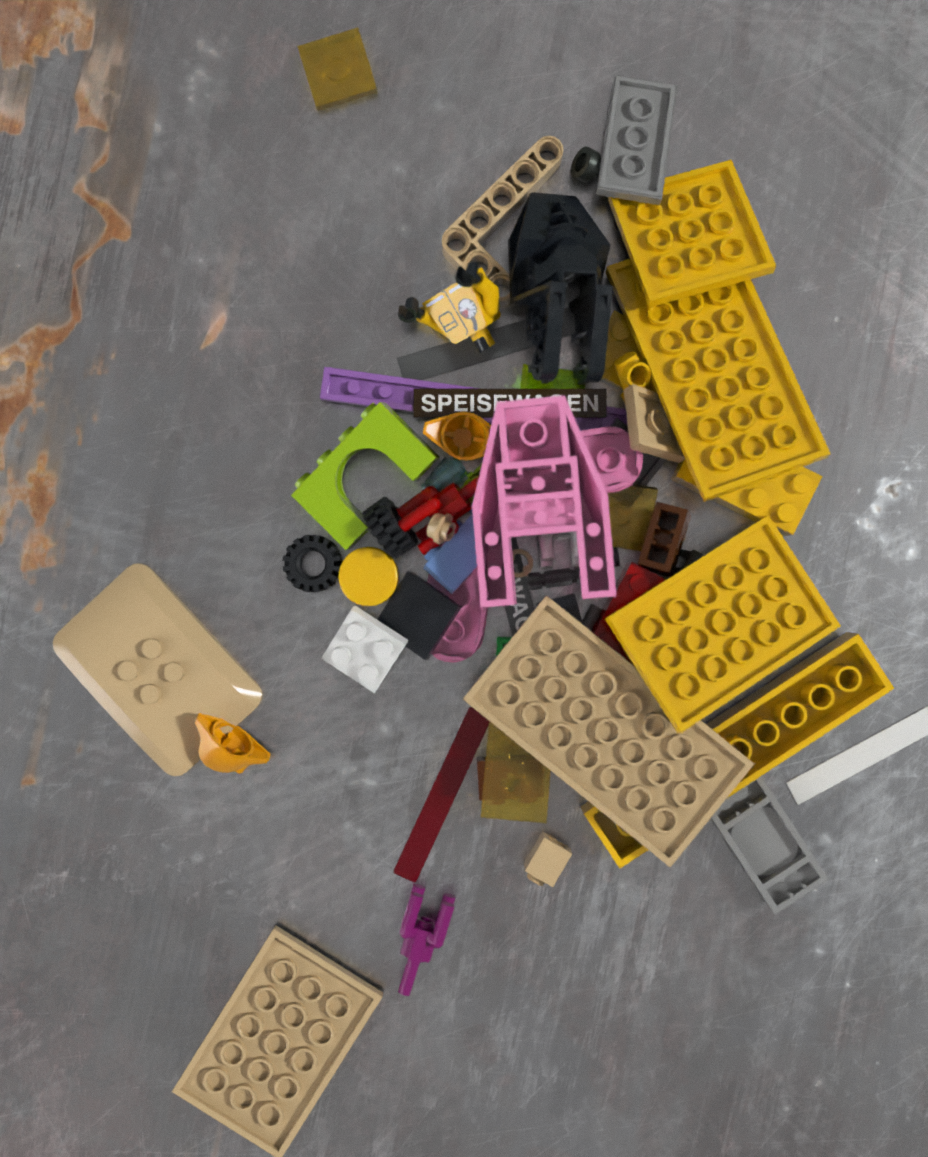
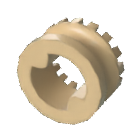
[512,549,533,578]

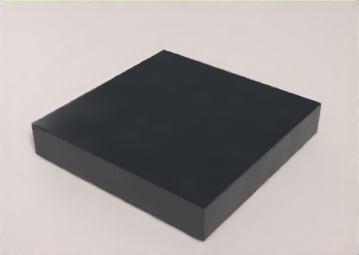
[377,571,462,660]

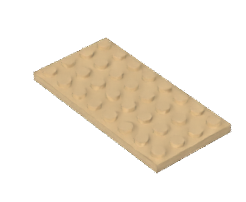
[463,596,754,868]

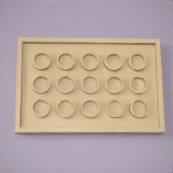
[172,925,383,1157]

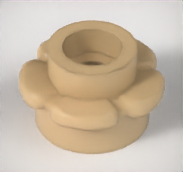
[427,513,456,544]

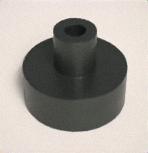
[571,146,601,183]

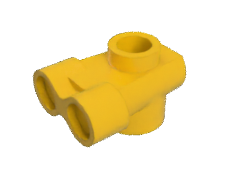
[614,351,656,404]

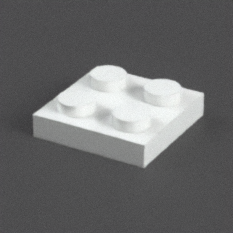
[321,605,409,693]

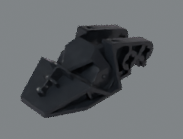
[508,192,613,385]

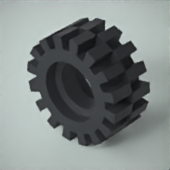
[362,497,418,559]
[282,535,342,592]

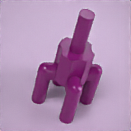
[398,884,456,996]

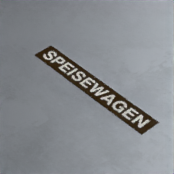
[414,389,607,418]

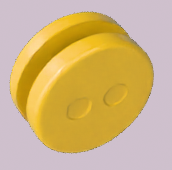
[338,547,399,606]

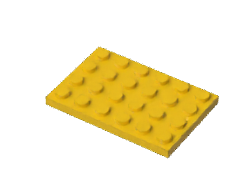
[605,515,841,733]

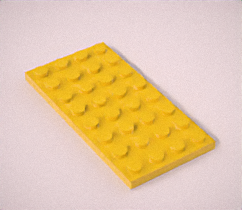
[605,259,831,502]

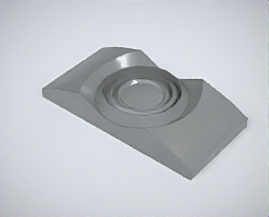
[711,776,829,915]

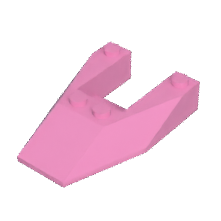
[472,395,616,608]

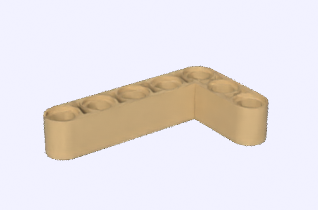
[441,135,564,309]

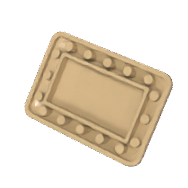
[53,563,263,776]

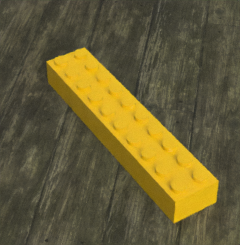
[580,632,895,869]

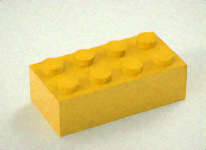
[670,460,823,536]

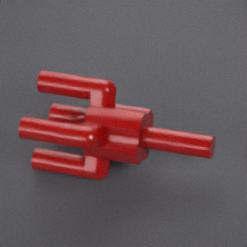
[396,476,479,556]

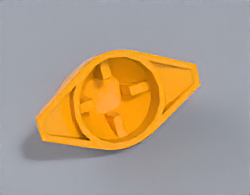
[423,412,491,461]
[195,713,270,774]

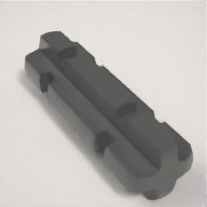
[527,567,581,590]

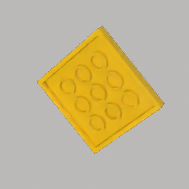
[608,160,776,308]

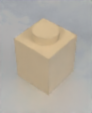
[523,831,572,887]

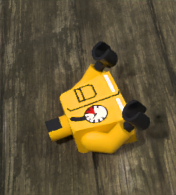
[398,262,501,353]

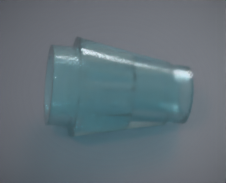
[420,456,469,492]

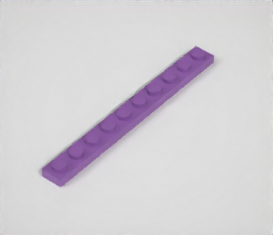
[320,367,628,431]

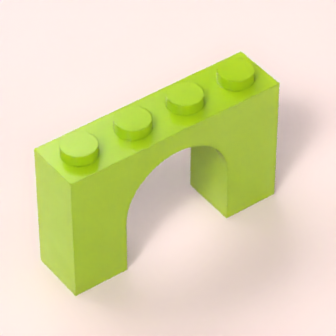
[291,402,440,550]

